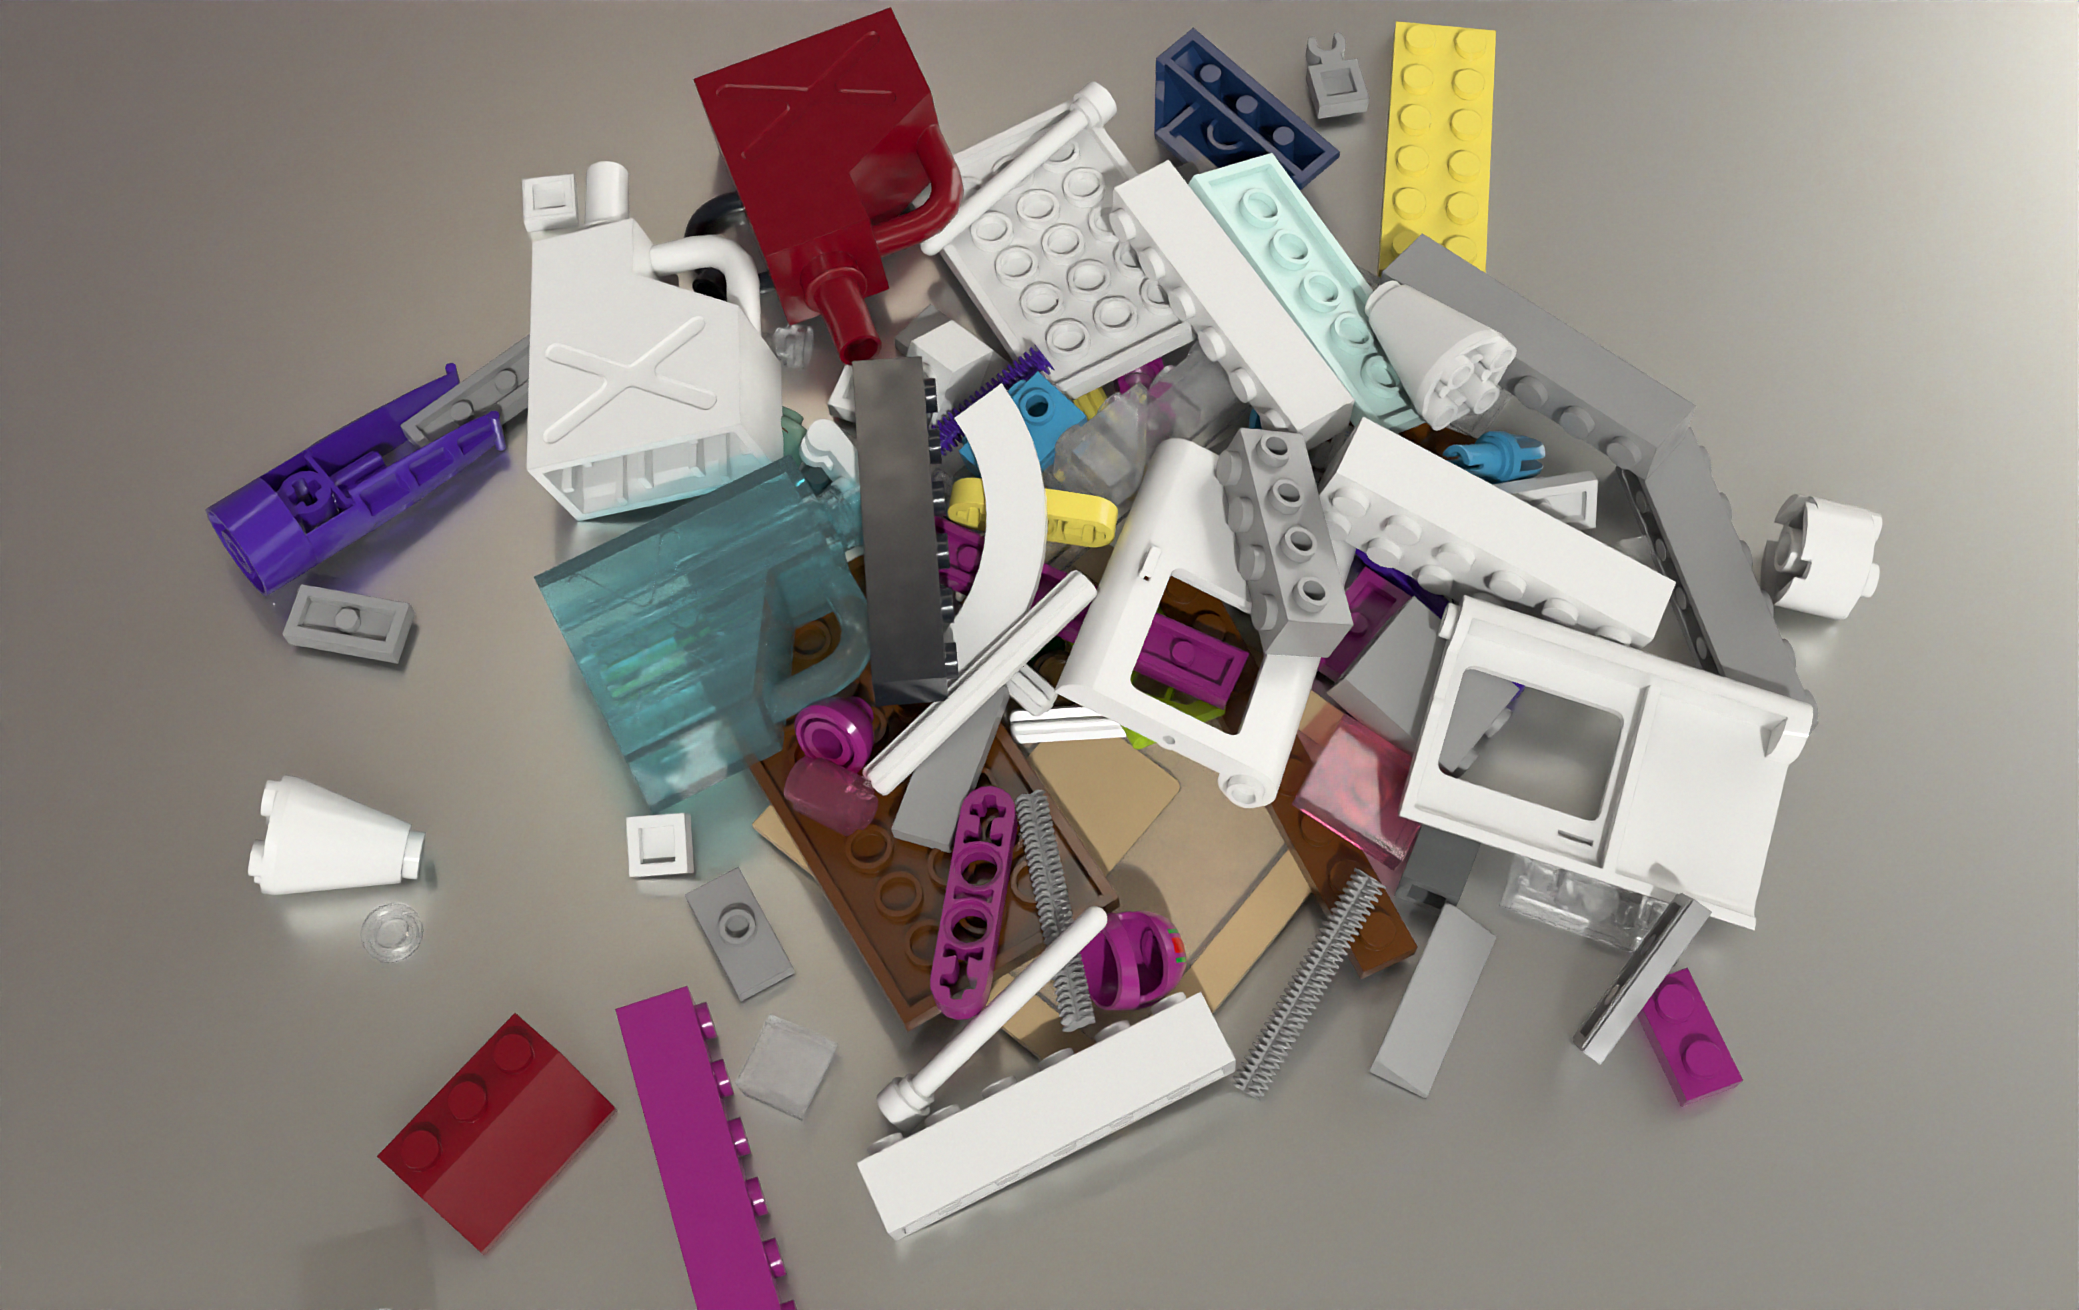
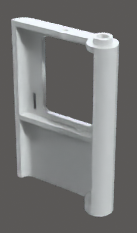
[1054,438,1356,808]
[1398,595,1813,930]

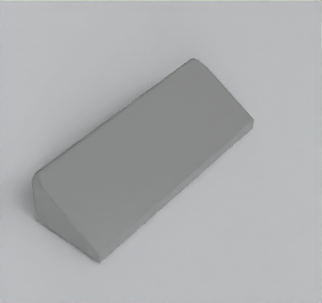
[1369,902,1497,1099]

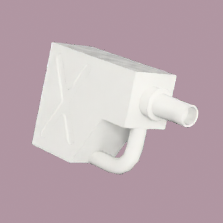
[526,161,784,521]

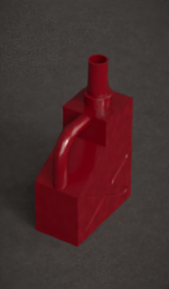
[693,7,964,366]

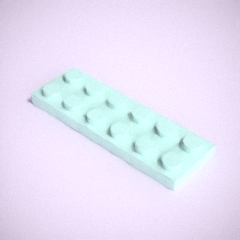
[1188,153,1426,434]

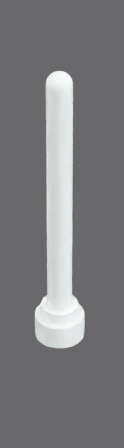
[920,81,1117,256]
[876,906,1107,1132]

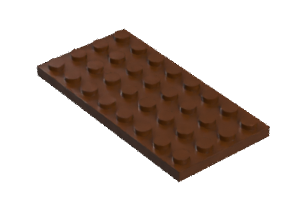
[681,554,1120,1032]

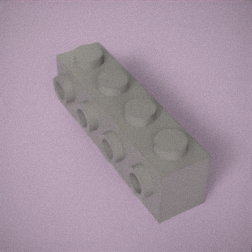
[1217,428,1353,658]

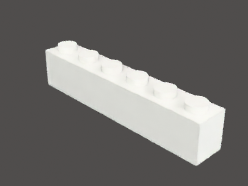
[1109,160,1355,451]
[857,992,1236,1241]

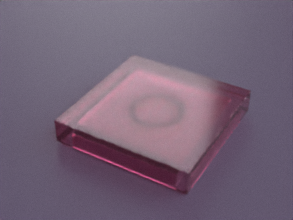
[1292,714,1421,871]

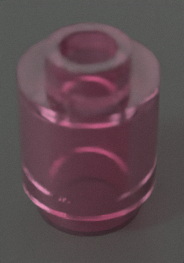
[784,756,878,836]

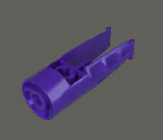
[205,363,506,596]

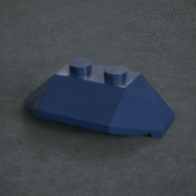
[1154,27,1340,190]

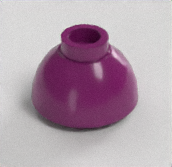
[794,696,874,775]

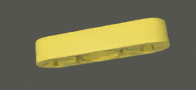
[948,477,1118,547]

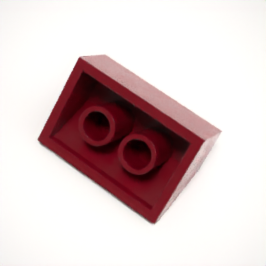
[377,1013,617,1255]

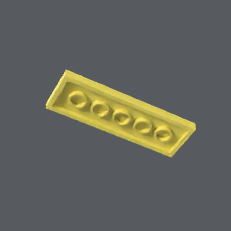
[1376,21,1496,282]

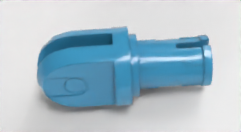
[1443,430,1546,485]

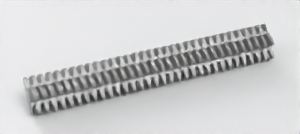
[1015,790,1095,1032]
[1231,868,1386,1101]

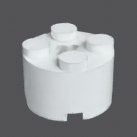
[1760,494,1882,620]

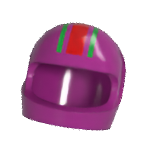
[1079,910,1186,1011]

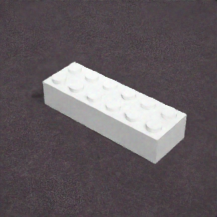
[1317,417,1676,650]

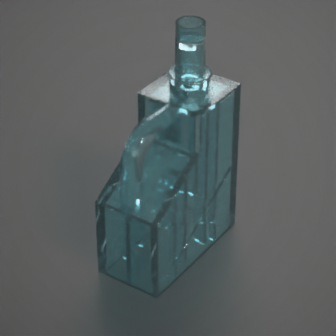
[534,454,871,815]

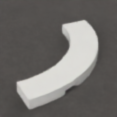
[943,383,1048,688]

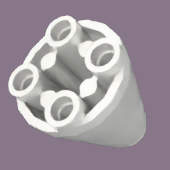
[1365,280,1517,431]
[248,775,426,895]

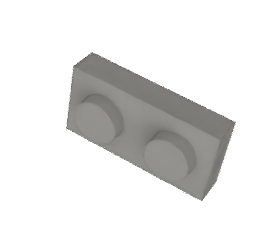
[282,584,415,664]

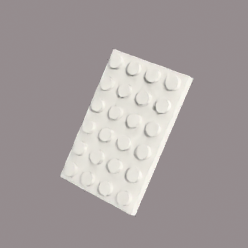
[908,99,1198,401]

